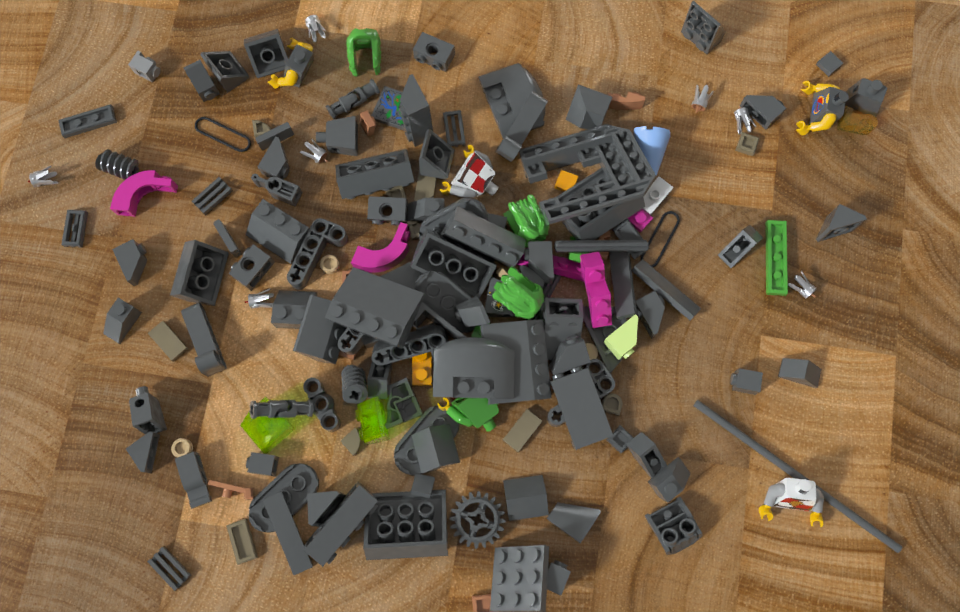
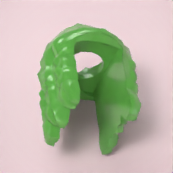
[346,28,381,77]
[503,194,550,248]
[492,266,545,319]

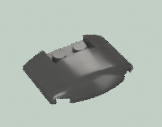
[478,63,545,139]
[433,337,515,399]

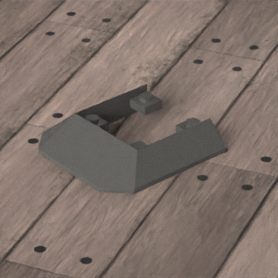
[519,124,656,226]

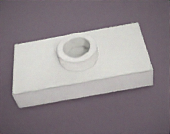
[642,177,674,215]

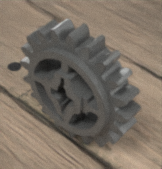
[449,491,506,549]

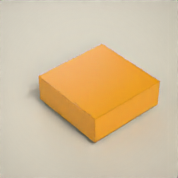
[554,170,578,192]

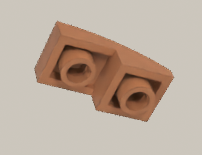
[608,92,646,110]

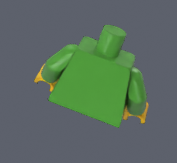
[437,398,499,432]

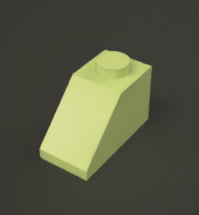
[603,314,638,360]

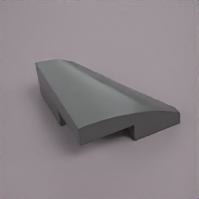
[385,378,423,429]
[546,502,601,543]

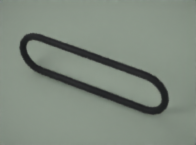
[195,117,251,152]
[640,211,680,267]

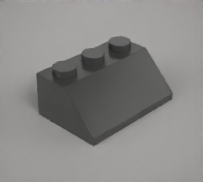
[246,199,309,265]
[170,240,229,306]
[293,295,346,364]

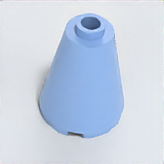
[633,126,671,176]

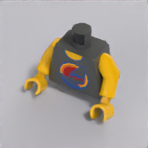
[267,38,314,89]
[796,81,849,135]

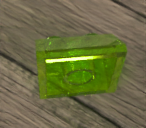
[355,396,390,445]
[240,397,296,454]

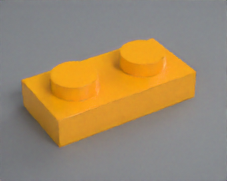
[412,352,432,386]

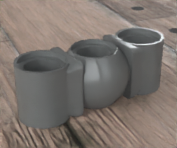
[303,378,341,432]

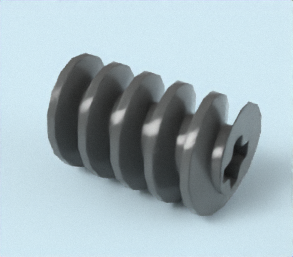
[95,149,139,180]
[341,365,368,404]

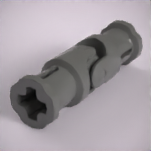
[325,79,380,120]
[250,399,314,419]

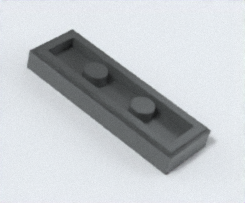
[58,104,117,138]

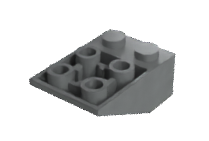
[681,1,725,54]
[538,298,583,360]

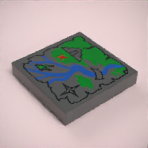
[371,86,405,131]

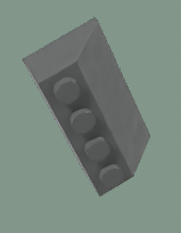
[399,74,433,147]
[335,149,414,199]
[440,206,526,267]
[410,228,497,299]
[304,481,378,566]

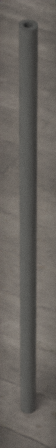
[693,400,903,553]

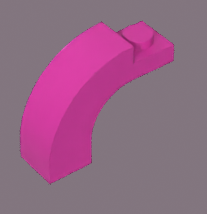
[110,170,178,217]
[351,222,410,273]

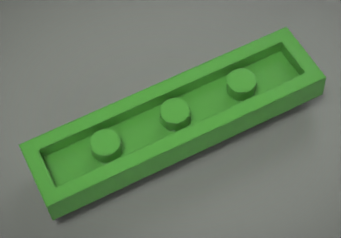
[765,220,788,296]

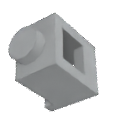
[128,51,161,82]

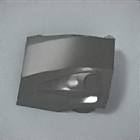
[645,497,702,555]

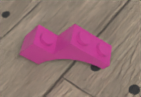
[580,252,612,328]

